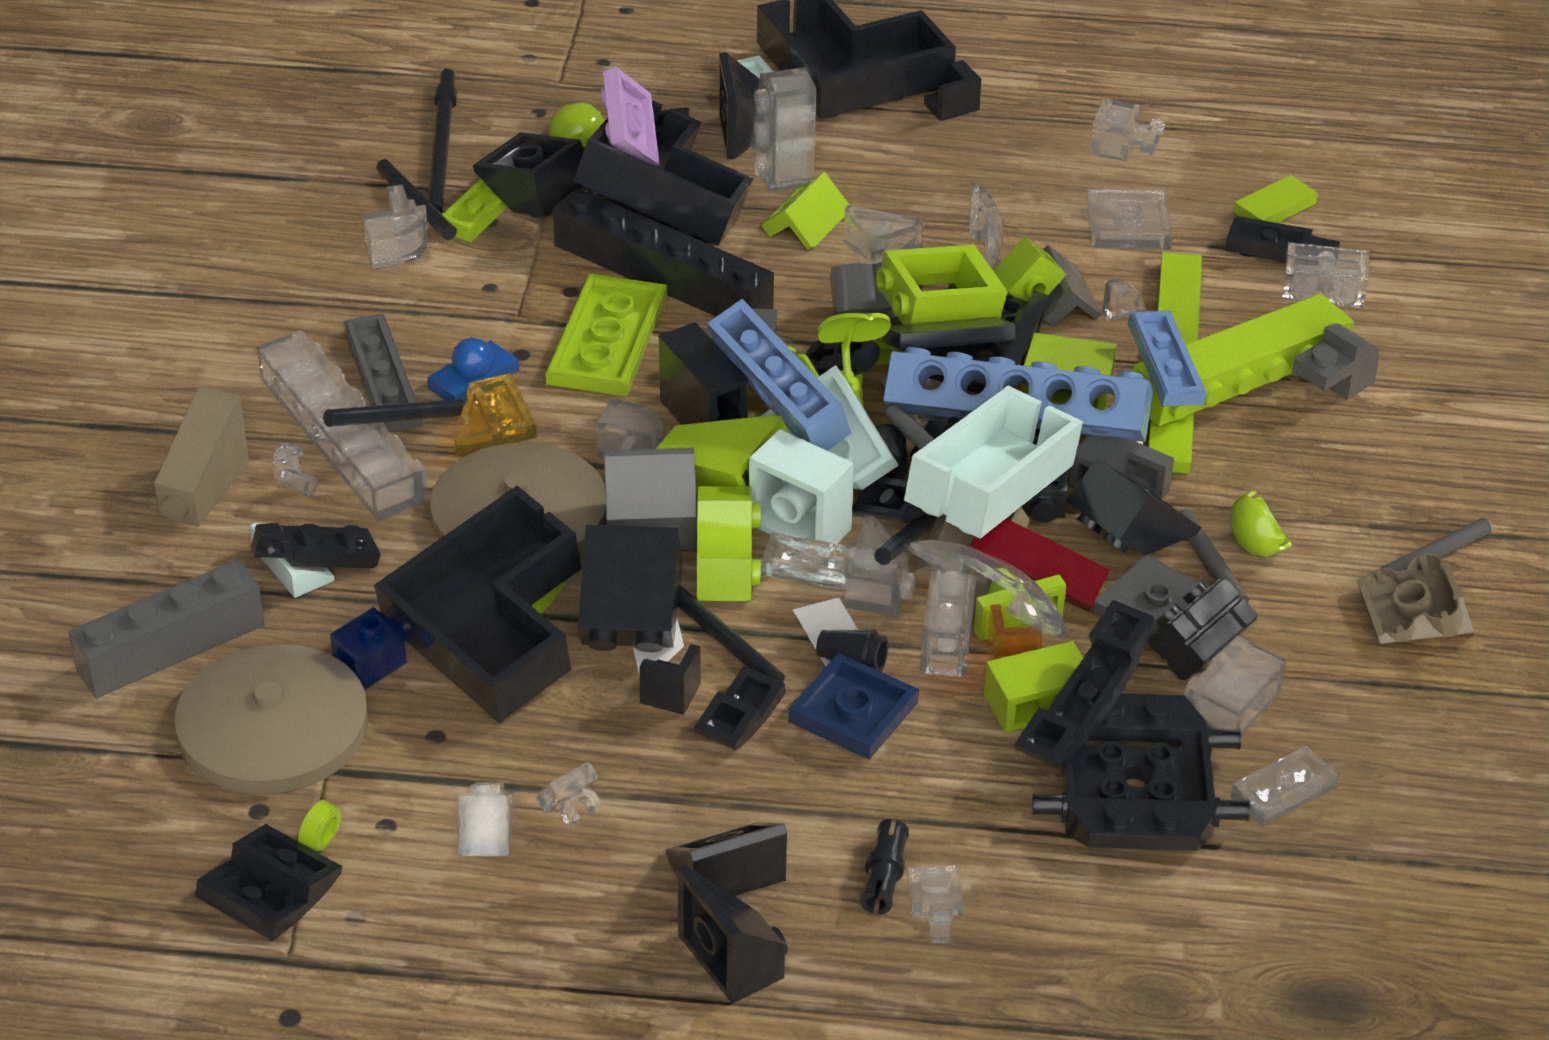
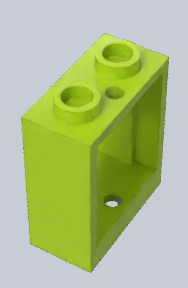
[876,244,1007,325]

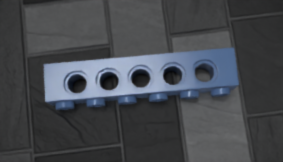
[883,347,1153,442]

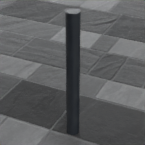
[376,159,457,240]
[323,399,467,427]
[874,513,937,565]
[678,584,785,682]

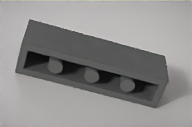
[68,559,265,699]

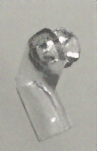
[272,442,318,496]

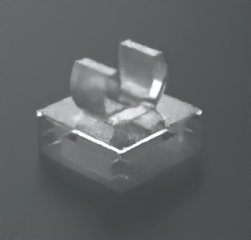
[536,761,601,826]

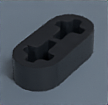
[806,340,880,376]

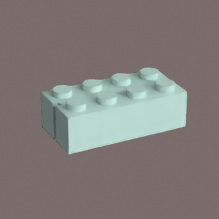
[904,386,1083,538]

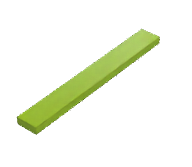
[1148,252,1202,474]

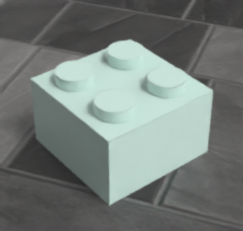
[749,430,854,559]

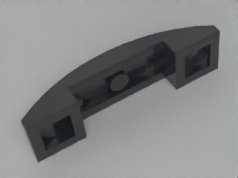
[1014,600,1155,767]

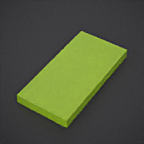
[545,274,667,397]

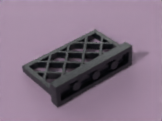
[925,283,1049,394]

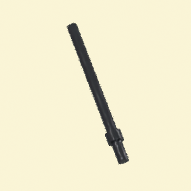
[428,69,457,214]

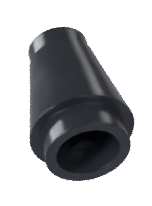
[816,630,889,672]

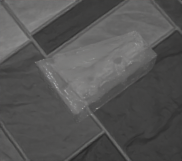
[750,67,816,192]

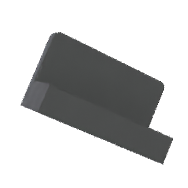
[1043,245,1102,327]

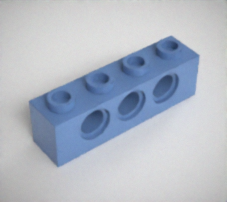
[707,299,851,450]

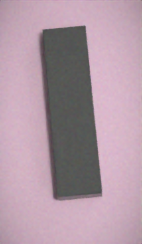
[343,313,422,434]

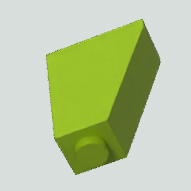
[656,415,788,494]

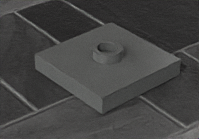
[1093,555,1199,644]

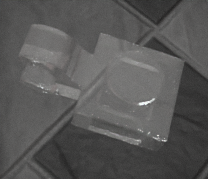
[907,865,963,944]

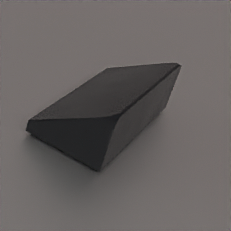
[852,476,926,524]

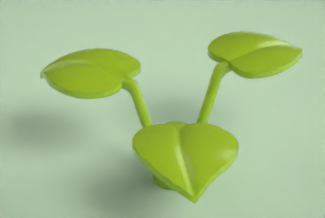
[787,313,905,408]

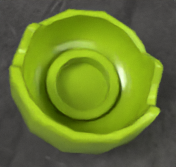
[547,102,605,148]
[1230,491,1292,558]

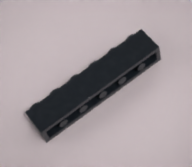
[553,188,774,317]

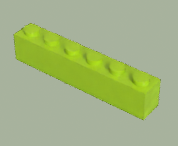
[1133,293,1354,427]

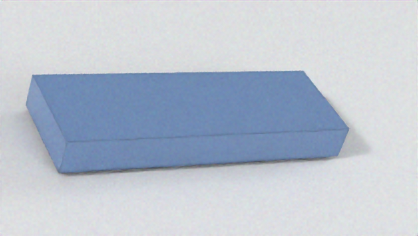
[1127,311,1207,406]

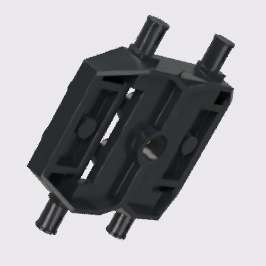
[1032,693,1250,851]

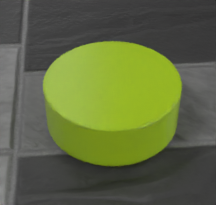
[298,800,342,852]

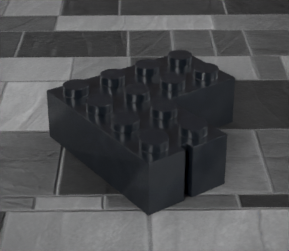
[757,0,956,119]
[573,100,754,246]
[374,486,582,723]

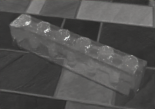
[256,330,427,521]

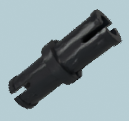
[860,819,909,914]

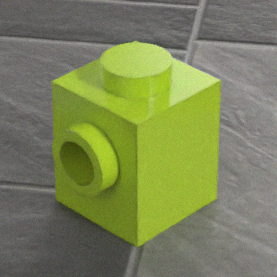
[993,236,1067,302]

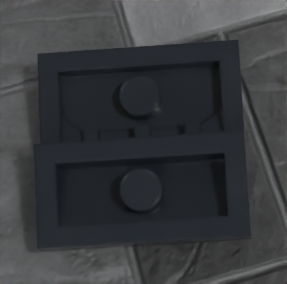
[195,824,342,940]

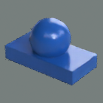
[427,337,519,402]

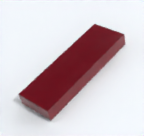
[967,518,1110,612]

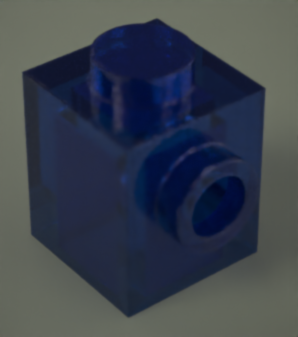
[330,607,407,690]

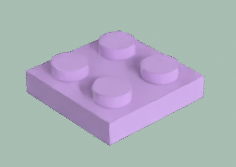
[601,67,660,166]

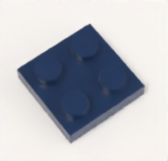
[788,653,919,760]

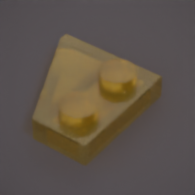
[454,373,537,456]

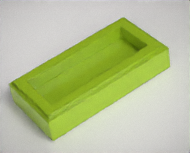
[1233,174,1318,223]

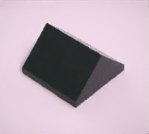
[665,822,787,896]

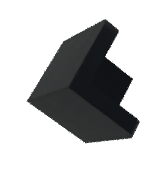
[924,60,982,121]
[639,644,701,715]

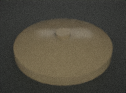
[430,442,606,555]
[175,644,368,794]

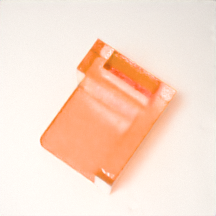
[987,604,1042,661]

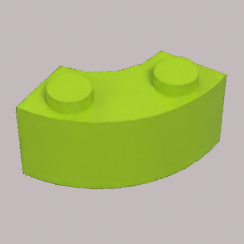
[697,486,761,601]

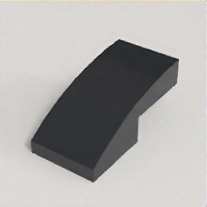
[694,666,786,750]

